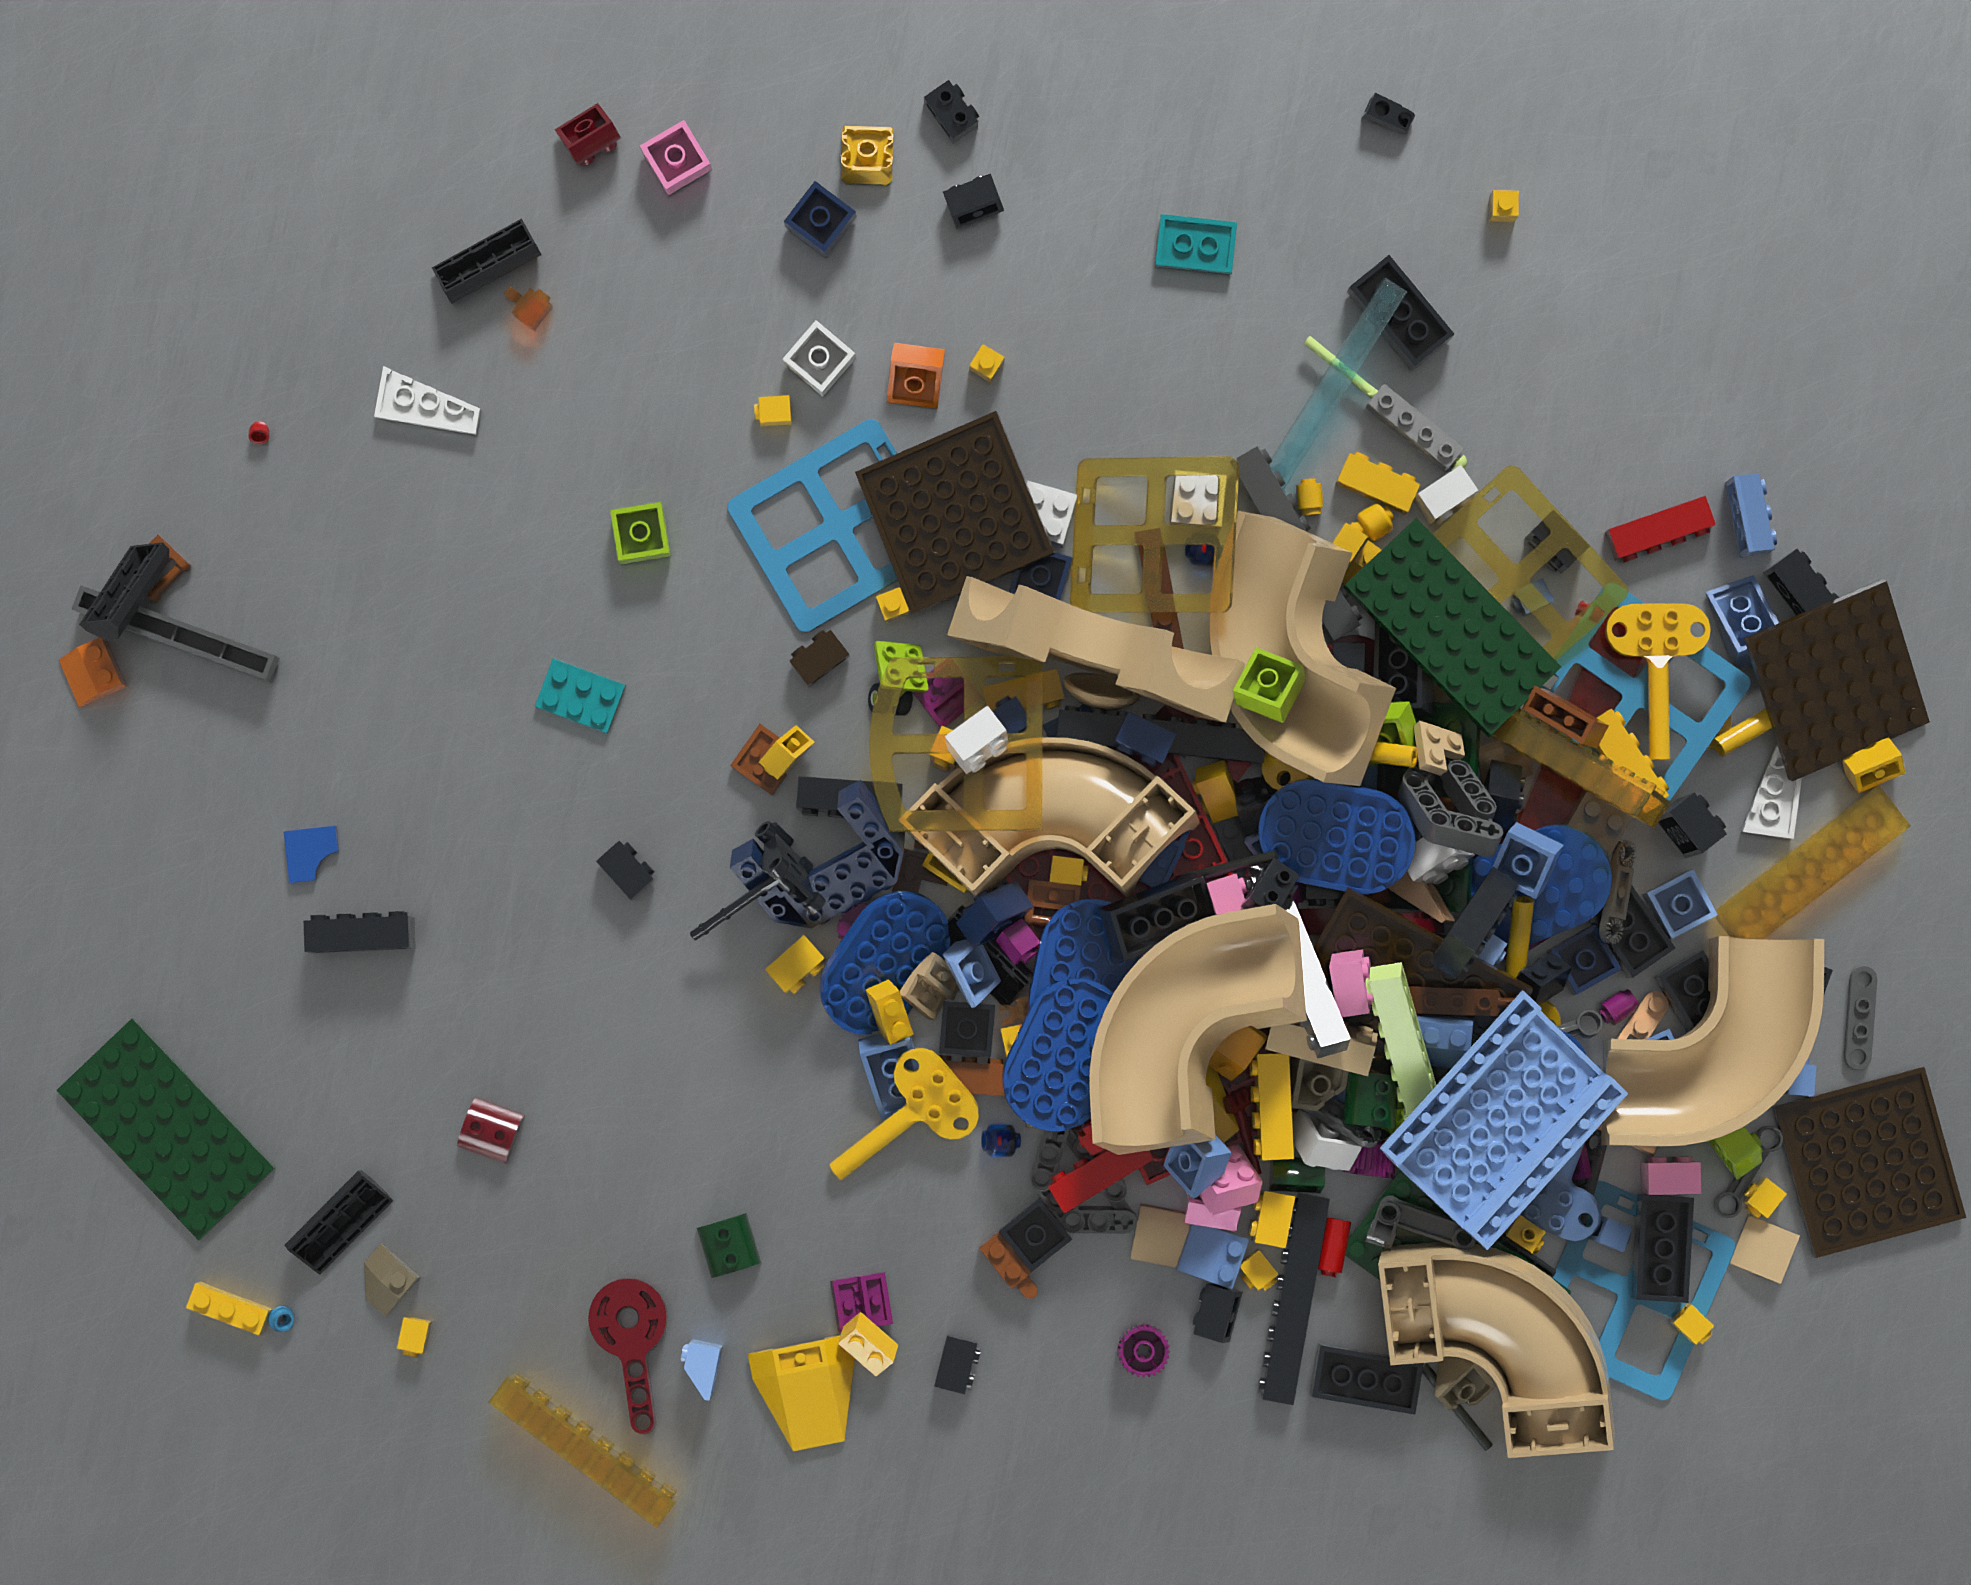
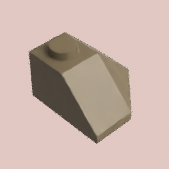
[1289,1056,1349,1111]
[364,1243,420,1317]
[1434,1356,1497,1410]

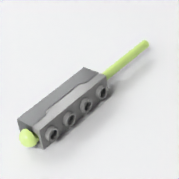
[1304,336,1467,472]

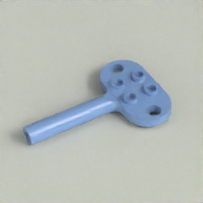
[1520,1142,1602,1241]

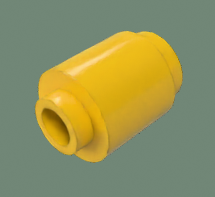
[1296,478,1324,516]

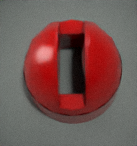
[248,421,270,444]

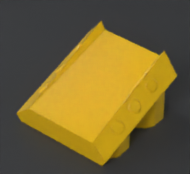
[841,126,894,187]

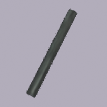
[1180,850,1279,879]
[1422,1363,1493,1451]

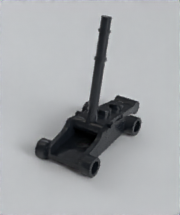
[690,821,826,941]

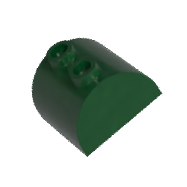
[1343,1072,1399,1129]
[1269,1157,1325,1194]
[697,1213,761,1278]

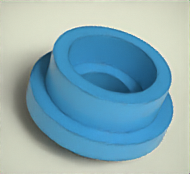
[268,1306,294,1332]

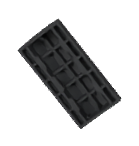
[432,218,542,304]
[79,542,169,640]
[947,905,1033,1009]
[284,1170,393,1275]

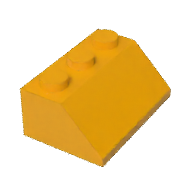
[1208,1026,1268,1081]

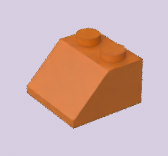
[887,343,945,409]
[59,637,127,707]

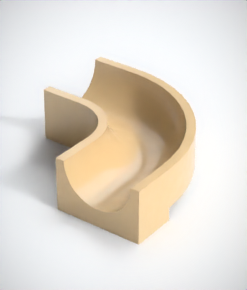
[1210,511,1396,786]
[947,576,1245,723]
[898,737,1200,897]
[1090,904,1307,1155]
[1601,936,1824,1147]
[1378,1242,1615,1458]

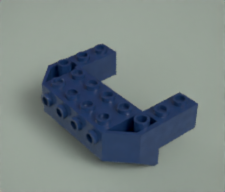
[730,780,905,929]

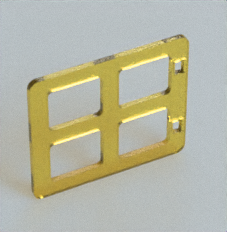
[1070,456,1239,613]
[1433,466,1628,661]

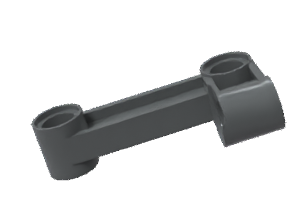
[1366,1196,1476,1250]

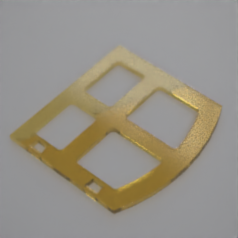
[869,656,1043,832]

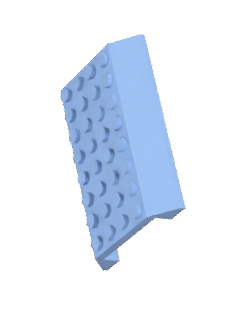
[1380,990,1629,1250]

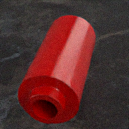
[1318,1217,1351,1277]

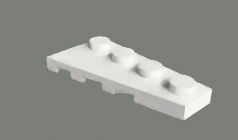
[374,366,481,435]
[1741,742,1802,840]

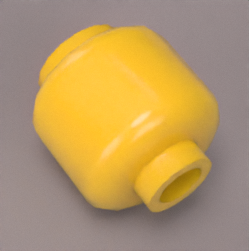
[1355,503,1395,542]

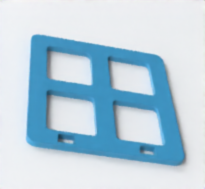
[728,419,898,633]
[1524,583,1750,804]
[1553,1181,1735,1400]

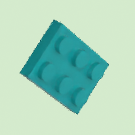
[1155,214,1237,275]
[535,658,626,734]

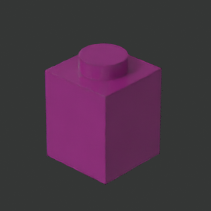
[996,918,1040,965]

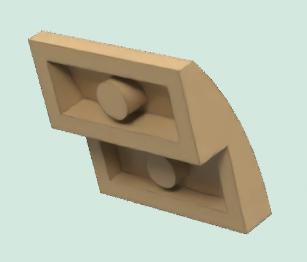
[900,952,959,1020]
[1130,1204,1190,1268]
[1729,1215,1800,1284]

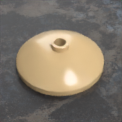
[1064,673,1140,710]

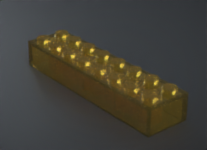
[1491,708,1670,829]
[1714,785,1911,940]
[489,1373,679,1528]

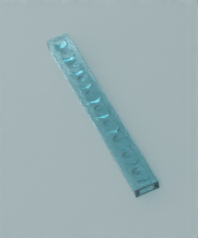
[1247,277,1407,501]

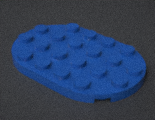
[1259,779,1416,894]
[1471,825,1613,947]
[819,891,951,1035]
[1028,899,1144,1008]
[1002,979,1113,1132]

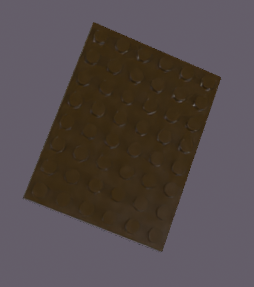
[1313,887,1533,1085]

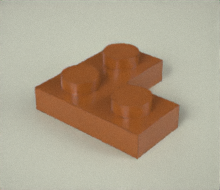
[730,724,787,796]

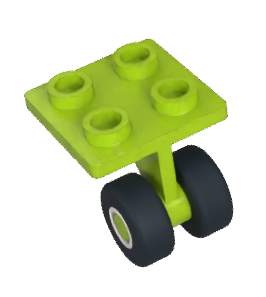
[868,641,929,716]

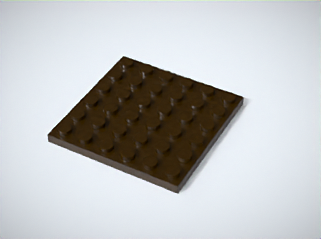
[855,411,1055,615]
[1744,579,1930,781]
[1773,1067,1966,1258]

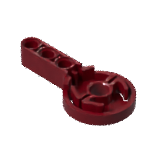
[1297,908,1444,935]
[588,1279,668,1435]

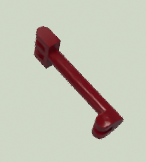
[1223,1087,1262,1175]

